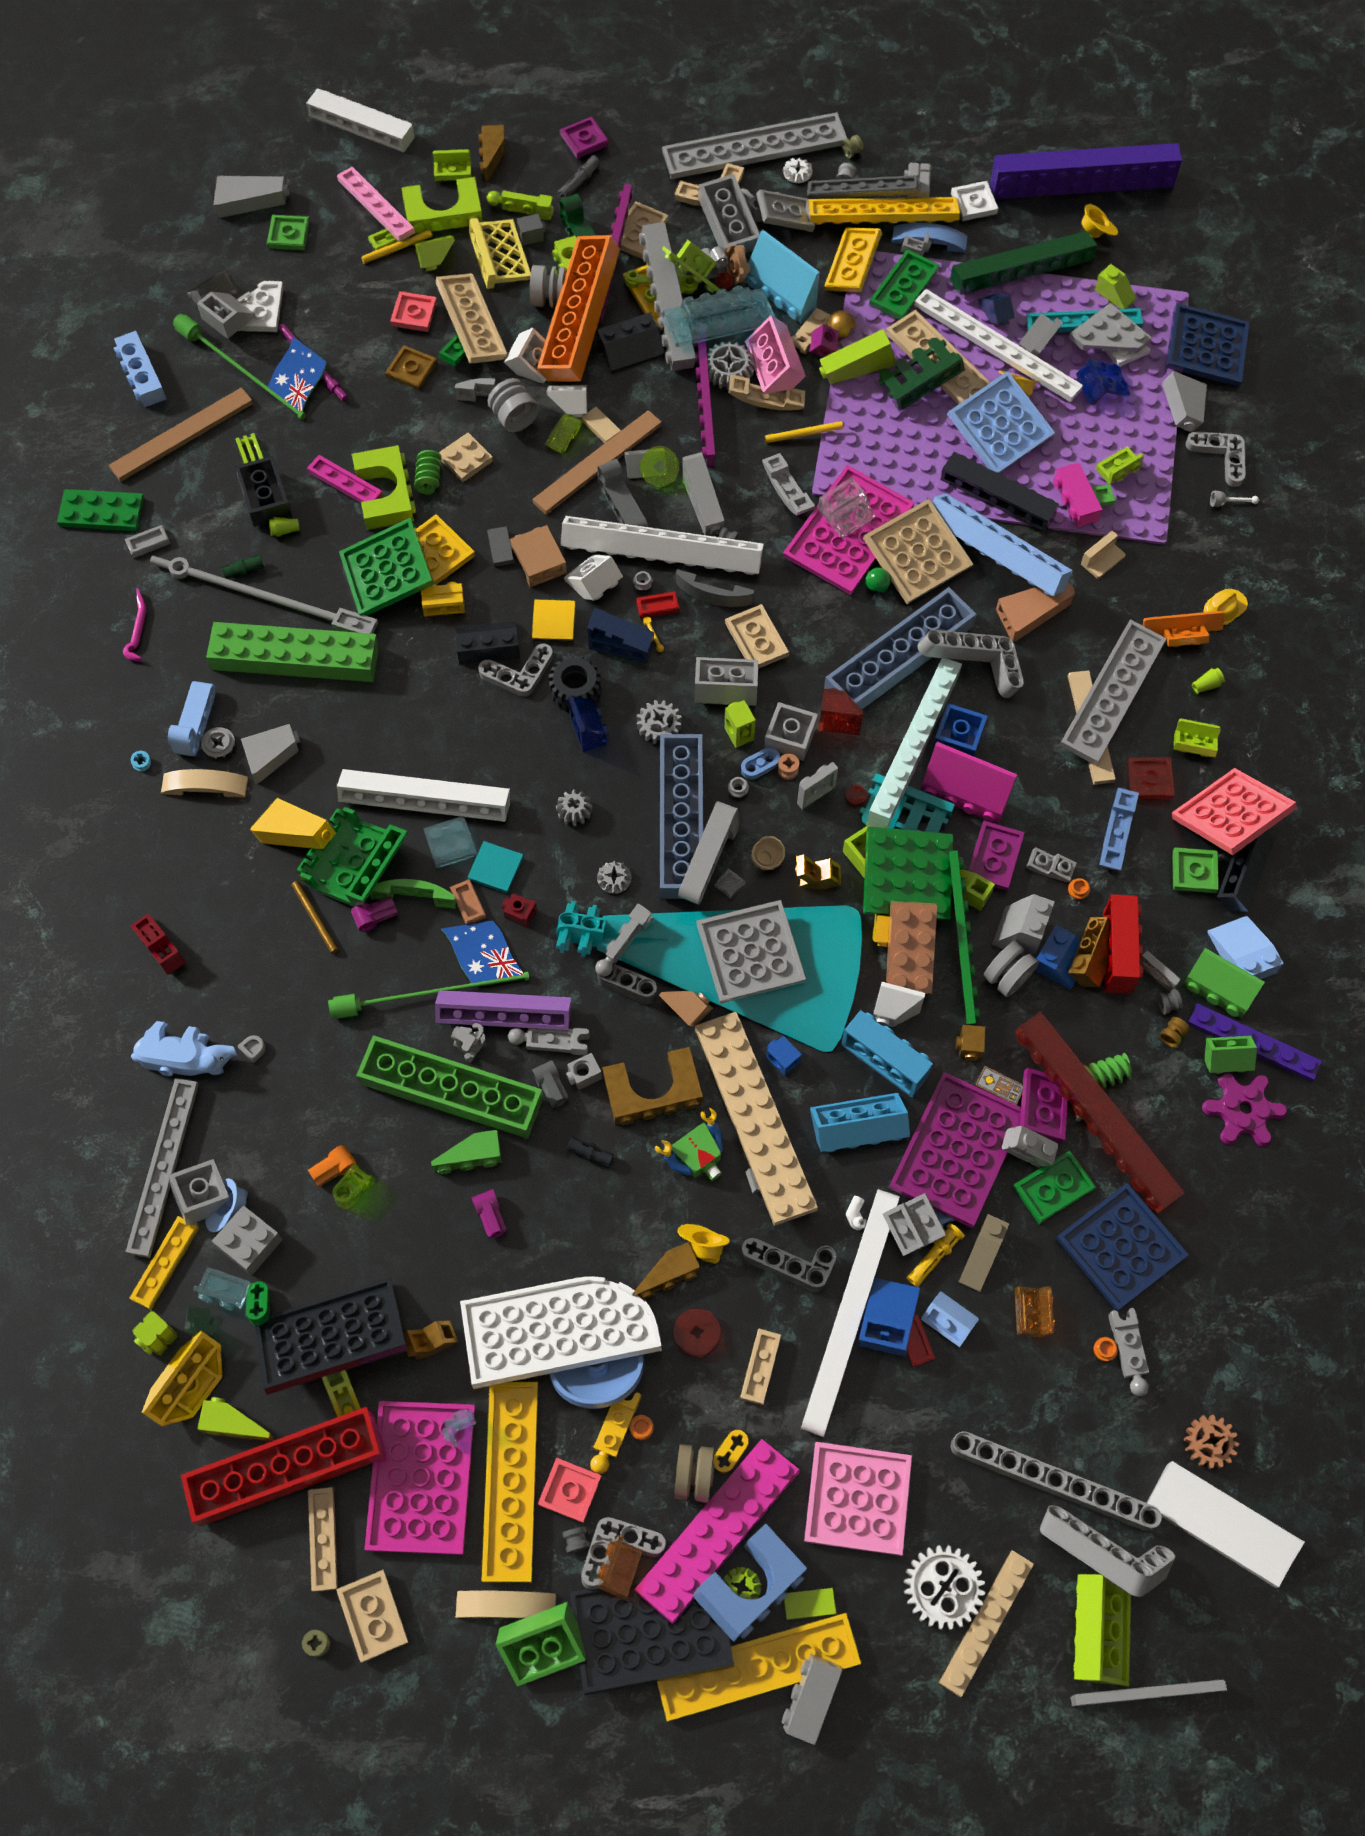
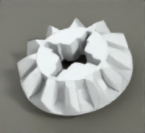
[783,157,813,183]

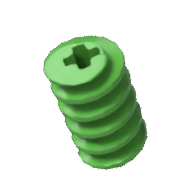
[414,450,442,494]
[1081,1053,1132,1092]

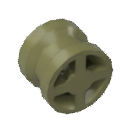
[842,135,864,158]
[302,1630,330,1657]

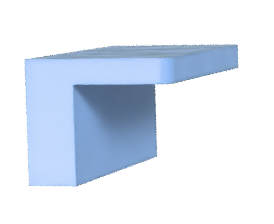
[921,1292,979,1347]

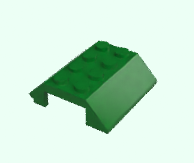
[296,807,408,907]

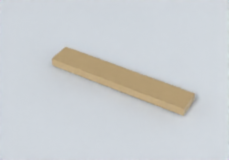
[1068,671,1115,785]

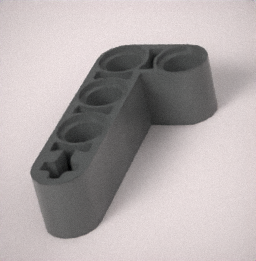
[597,459,649,527]
[741,1238,837,1293]

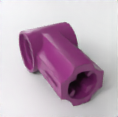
[351,897,398,932]
[471,1189,507,1239]

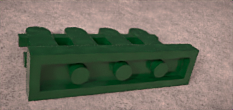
[878,337,965,412]

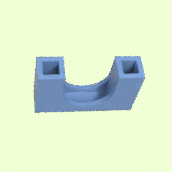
[693,1524,807,1642]

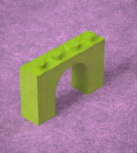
[402,177,483,234]
[352,446,416,530]

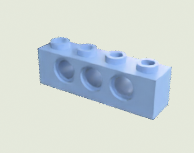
[114,331,166,407]

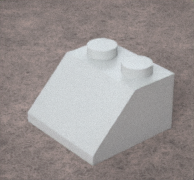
[504,328,546,383]
[563,555,623,600]

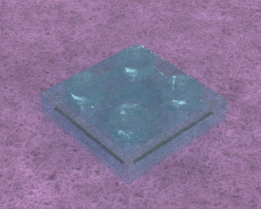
[423,816,477,868]

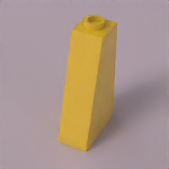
[250,798,336,849]

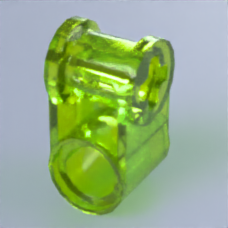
[333,1163,375,1209]

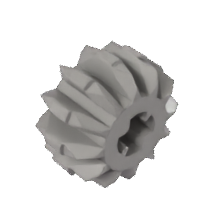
[556,789,592,827]

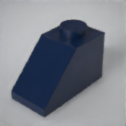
[978,293,1015,326]

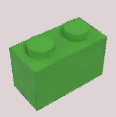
[1204,1036,1257,1074]

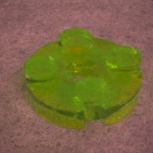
[640,446,679,487]

